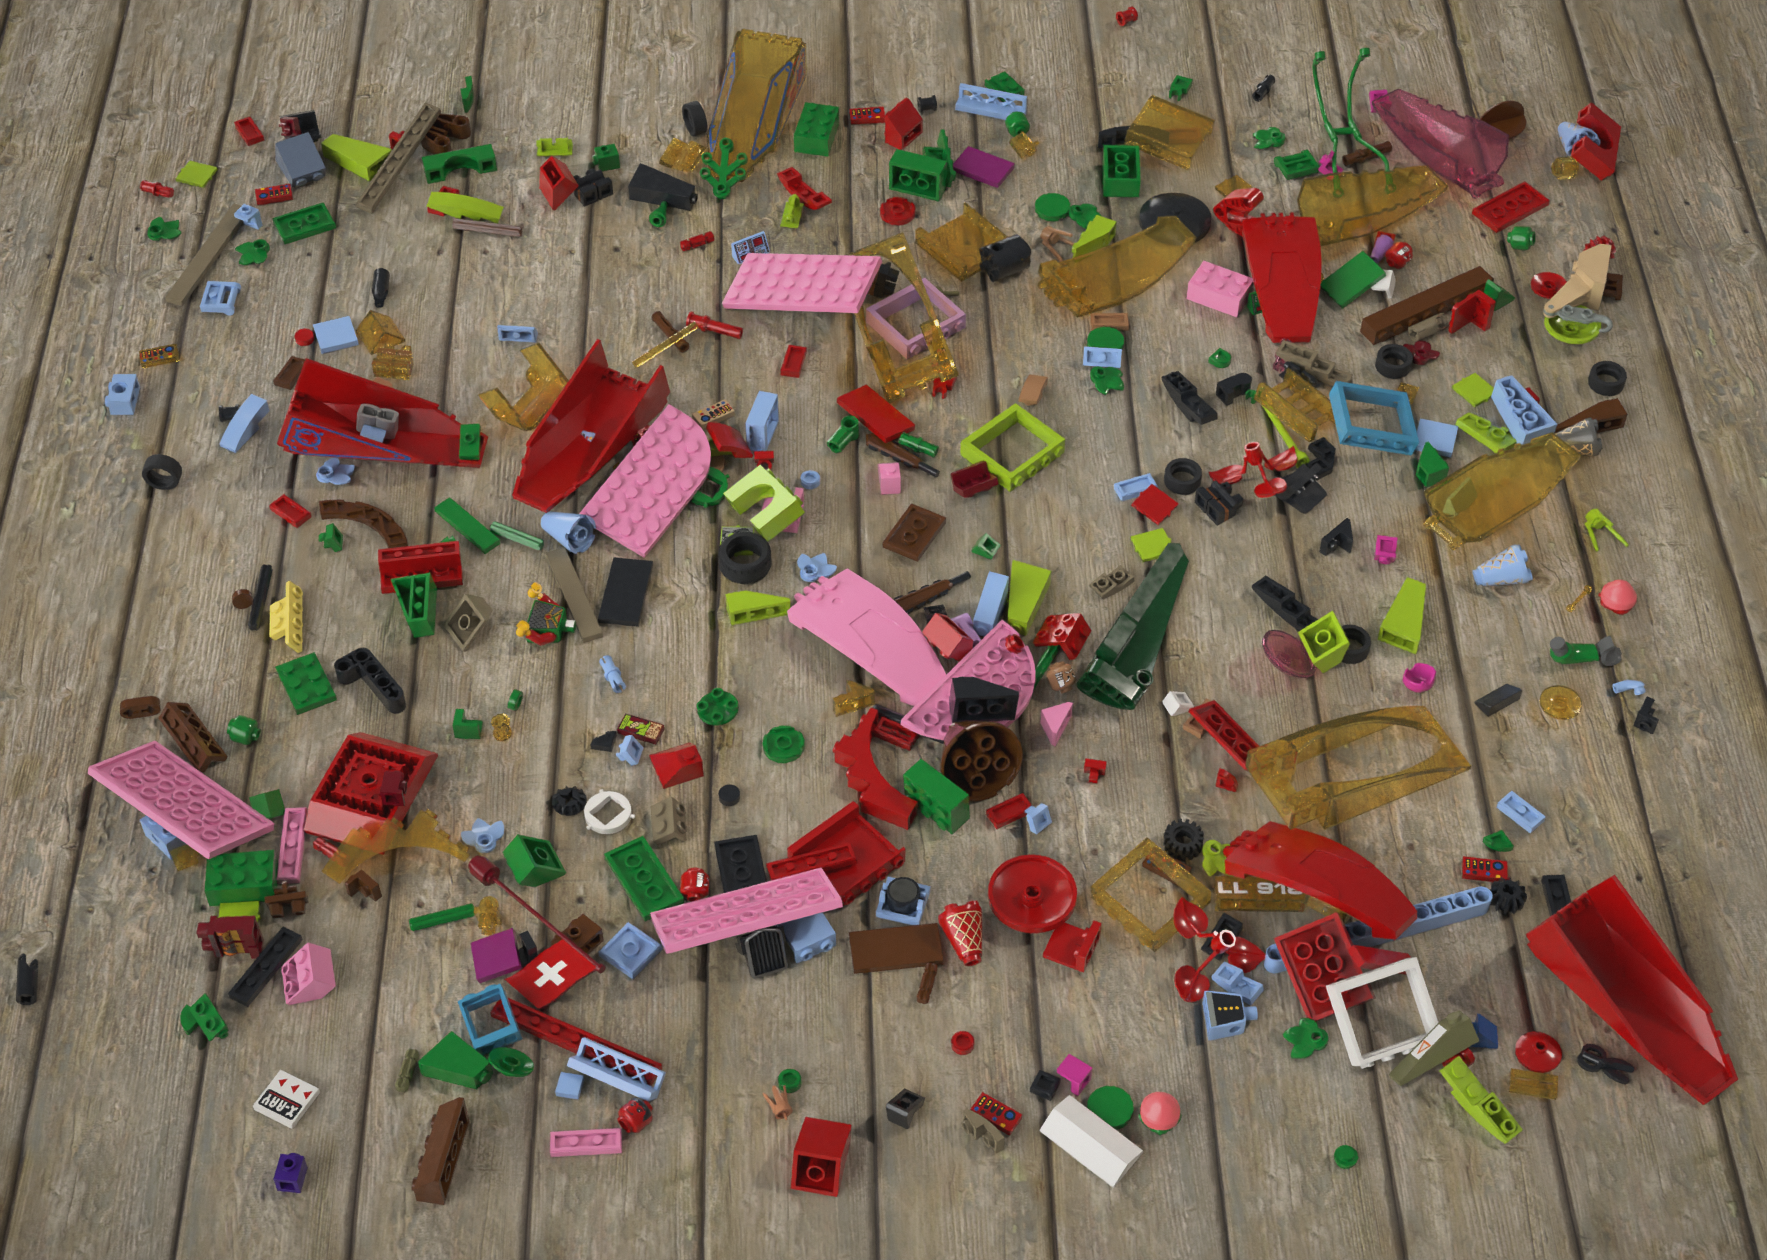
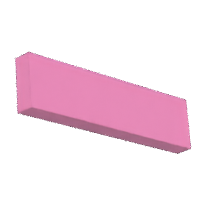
[276,807,308,884]

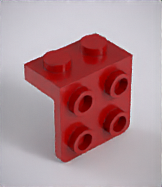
[1448,290,1496,334]
[1033,613,1092,660]

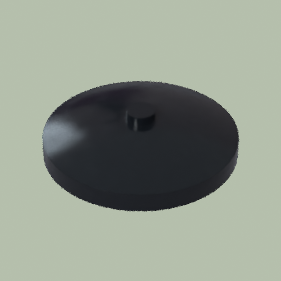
[1139,193,1211,246]

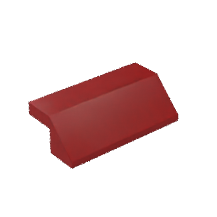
[378,541,463,594]

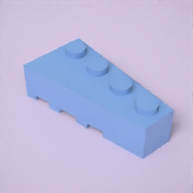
[1491,375,1557,451]

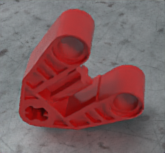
[1213,188,1264,236]

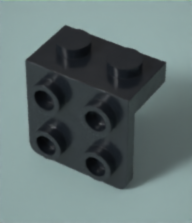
[279,110,322,142]

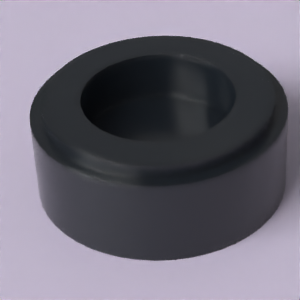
[718,784,740,806]

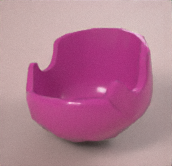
[1403,663,1436,693]

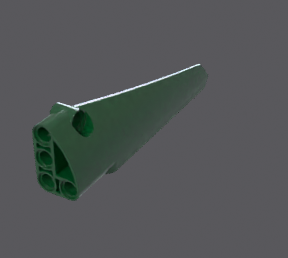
[1076,543,1189,710]

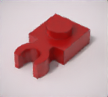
[932,369,957,399]

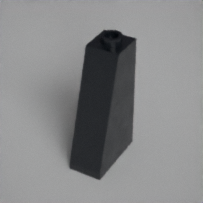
[628,163,698,211]

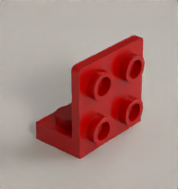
[1043,920,1102,973]

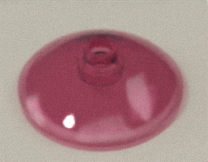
[1262,630,1317,678]

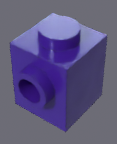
[273,1153,308,1193]

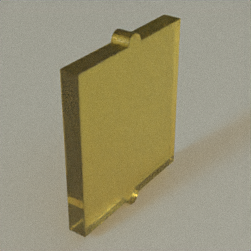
[1215,175,1253,197]

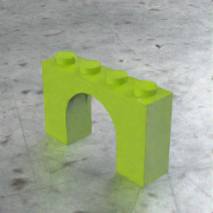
[723,465,805,542]

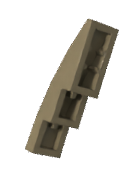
[1276,340,1353,387]

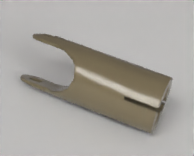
[1408,313,1449,342]

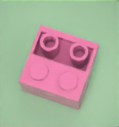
[281,943,336,1005]

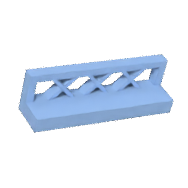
[955,83,1027,120]
[567,1037,666,1102]

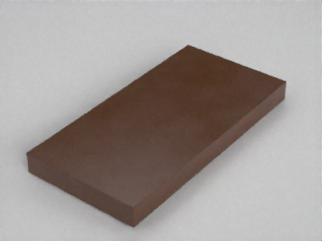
[849,923,944,974]

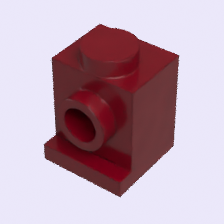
[380,771,407,806]

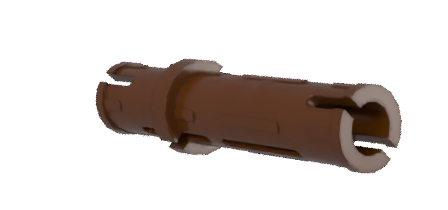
[1342,141,1392,166]
[652,311,690,353]

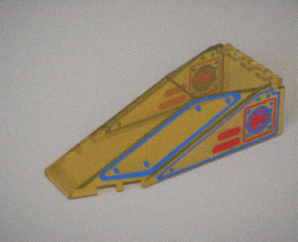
[707,29,807,182]

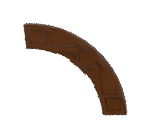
[319,499,408,548]

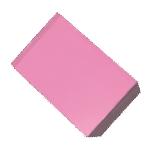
[1040,702,1073,746]

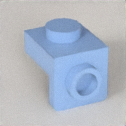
[234,204,263,230]

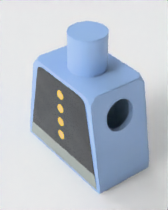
[1202,991,1258,1041]

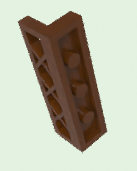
[158,702,228,773]

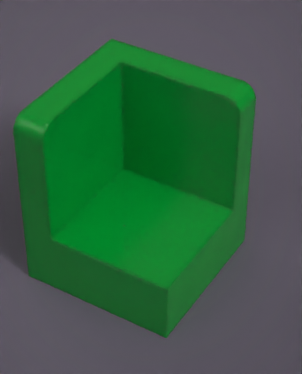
[452,709,483,739]
[249,789,285,819]

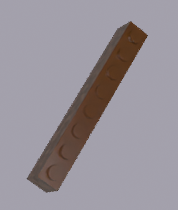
[1360,266,1494,345]

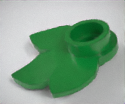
[1253,127,1286,149]
[1069,203,1101,229]
[147,217,182,241]
[235,239,270,265]
[1090,366,1124,395]
[1283,1018,1329,1059]

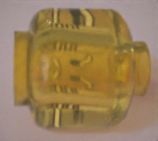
[1551,156,1579,180]

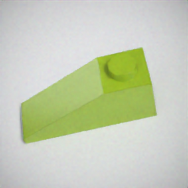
[725,590,791,625]

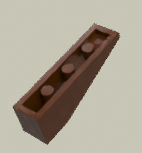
[1554,398,1628,434]

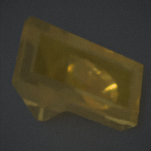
[833,680,875,717]

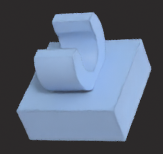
[616,735,643,766]
[1024,803,1052,834]

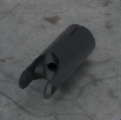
[372,268,390,308]
[16,953,38,1005]

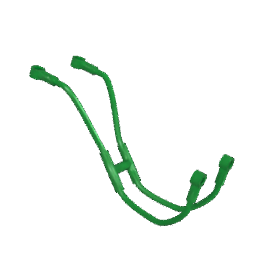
[1312,48,1396,199]

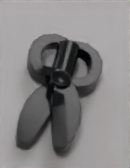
[1577,1044,1635,1085]

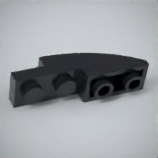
[1161,371,1218,425]

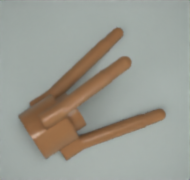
[1040,226,1074,265]

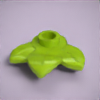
[1202,840,1233,877]

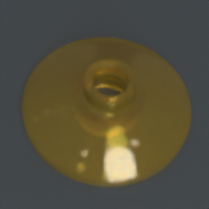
[1539,685,1582,720]

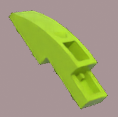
[1439,1056,1523,1144]

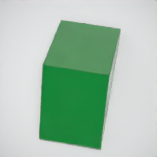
[1484,279,1516,311]

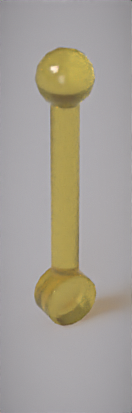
[1566,585,1592,612]

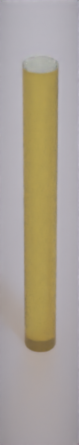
[632,321,698,368]

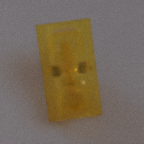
[474,896,503,935]

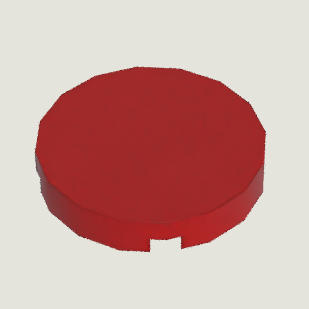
[880,197,916,226]

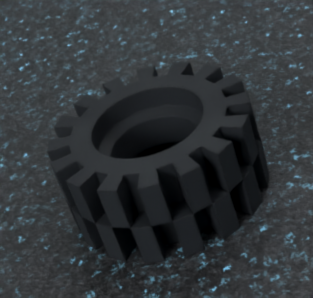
[1163,819,1204,861]

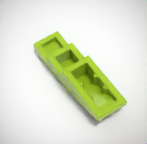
[426,191,504,223]

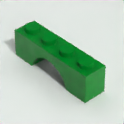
[422,144,497,184]

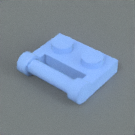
[200,281,241,316]

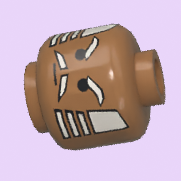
[1046,661,1077,694]

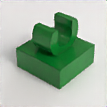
[318,523,343,552]

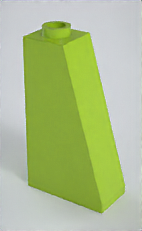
[321,134,392,182]
[1007,560,1052,636]
[1377,577,1426,654]

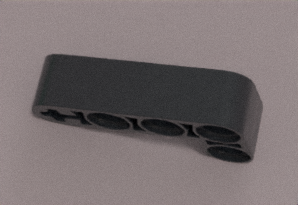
[334,648,406,714]

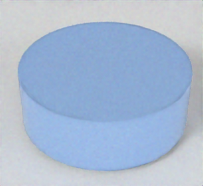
[801,470,820,489]

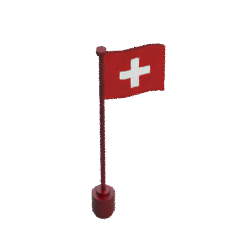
[468,855,606,1010]

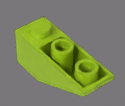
[1072,215,1117,262]

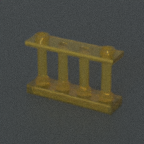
[1254,368,1336,442]

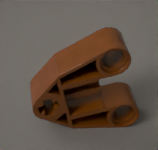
[421,113,471,155]

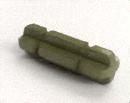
[395,1049,419,1093]

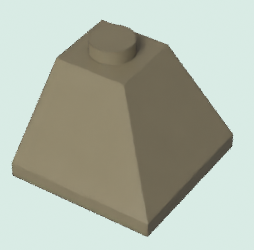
[443,594,493,651]

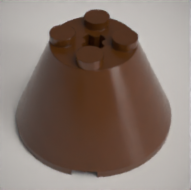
[940,721,1023,801]

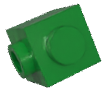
[592,143,620,172]

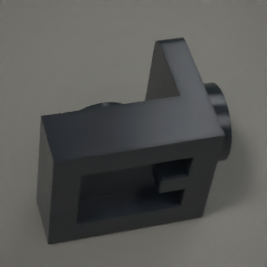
[1633,696,1659,734]

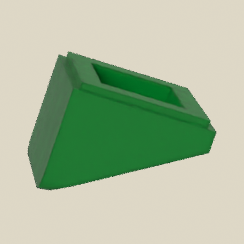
[971,533,1001,559]

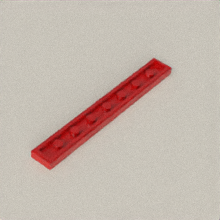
[490,998,662,1086]

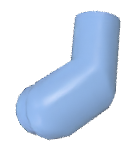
[1612,680,1646,695]

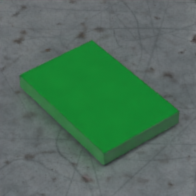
[272,202,336,244]
[1320,251,1386,309]

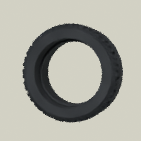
[718,532,772,584]

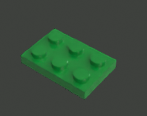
[275,652,337,715]

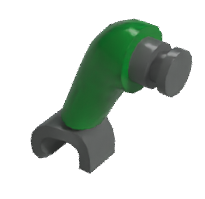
[1550,636,1622,666]

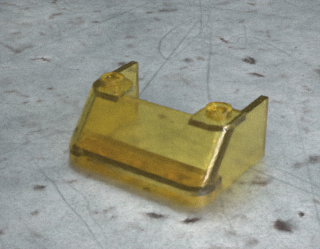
[478,342,569,432]

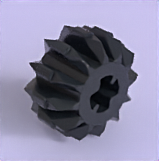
[1489,876,1527,915]

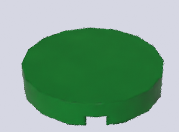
[1035,193,1070,222]
[1087,327,1124,350]
[762,725,805,763]
[1087,1086,1134,1130]

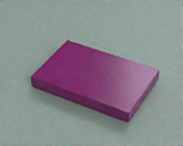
[953,146,1015,188]

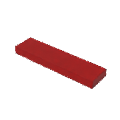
[766,842,857,881]
[1349,945,1411,975]

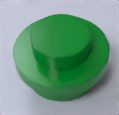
[1334,1145,1358,1169]

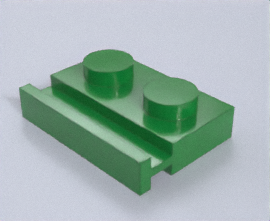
[984,71,1025,103]

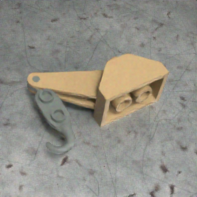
[1543,244,1613,333]

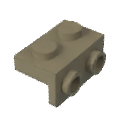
[650,797,687,845]

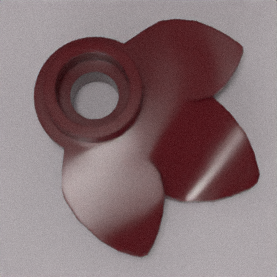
[1403,340,1440,365]

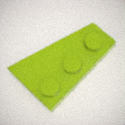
[1455,412,1517,456]

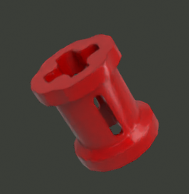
[1116,6,1138,26]

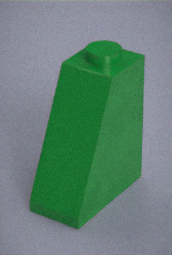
[418,1031,493,1090]

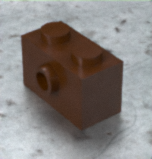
[551,914,604,954]

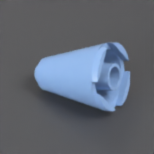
[541,511,596,554]

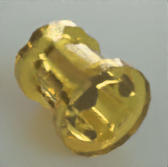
[491,713,512,741]

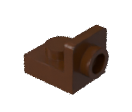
[345,869,382,902]

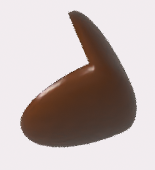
[1477,100,1527,139]

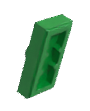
[459,424,481,460]

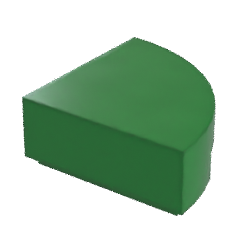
[1482,830,1514,852]
[180,1004,199,1035]

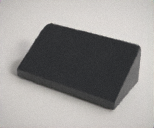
[1474,684,1522,717]

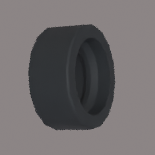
[682,101,708,136]
[1375,344,1413,379]
[1588,361,1627,396]
[142,454,182,490]
[1164,458,1202,495]
[1341,624,1371,664]

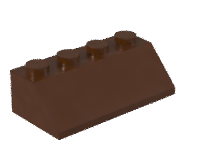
[411,1097,470,1205]

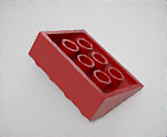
[1274,912,1376,1022]

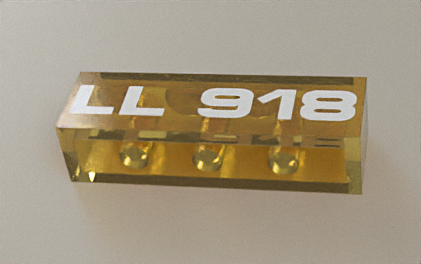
[1213,875,1306,912]

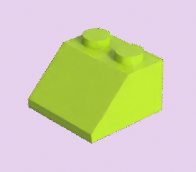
[1298,611,1350,673]

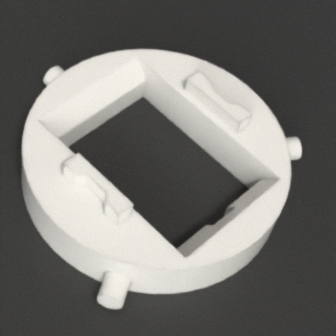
[584,789,635,834]

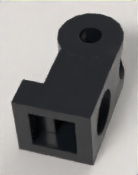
[1216,373,1252,406]

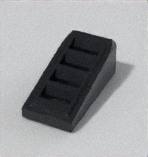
[1201,913,1243,961]

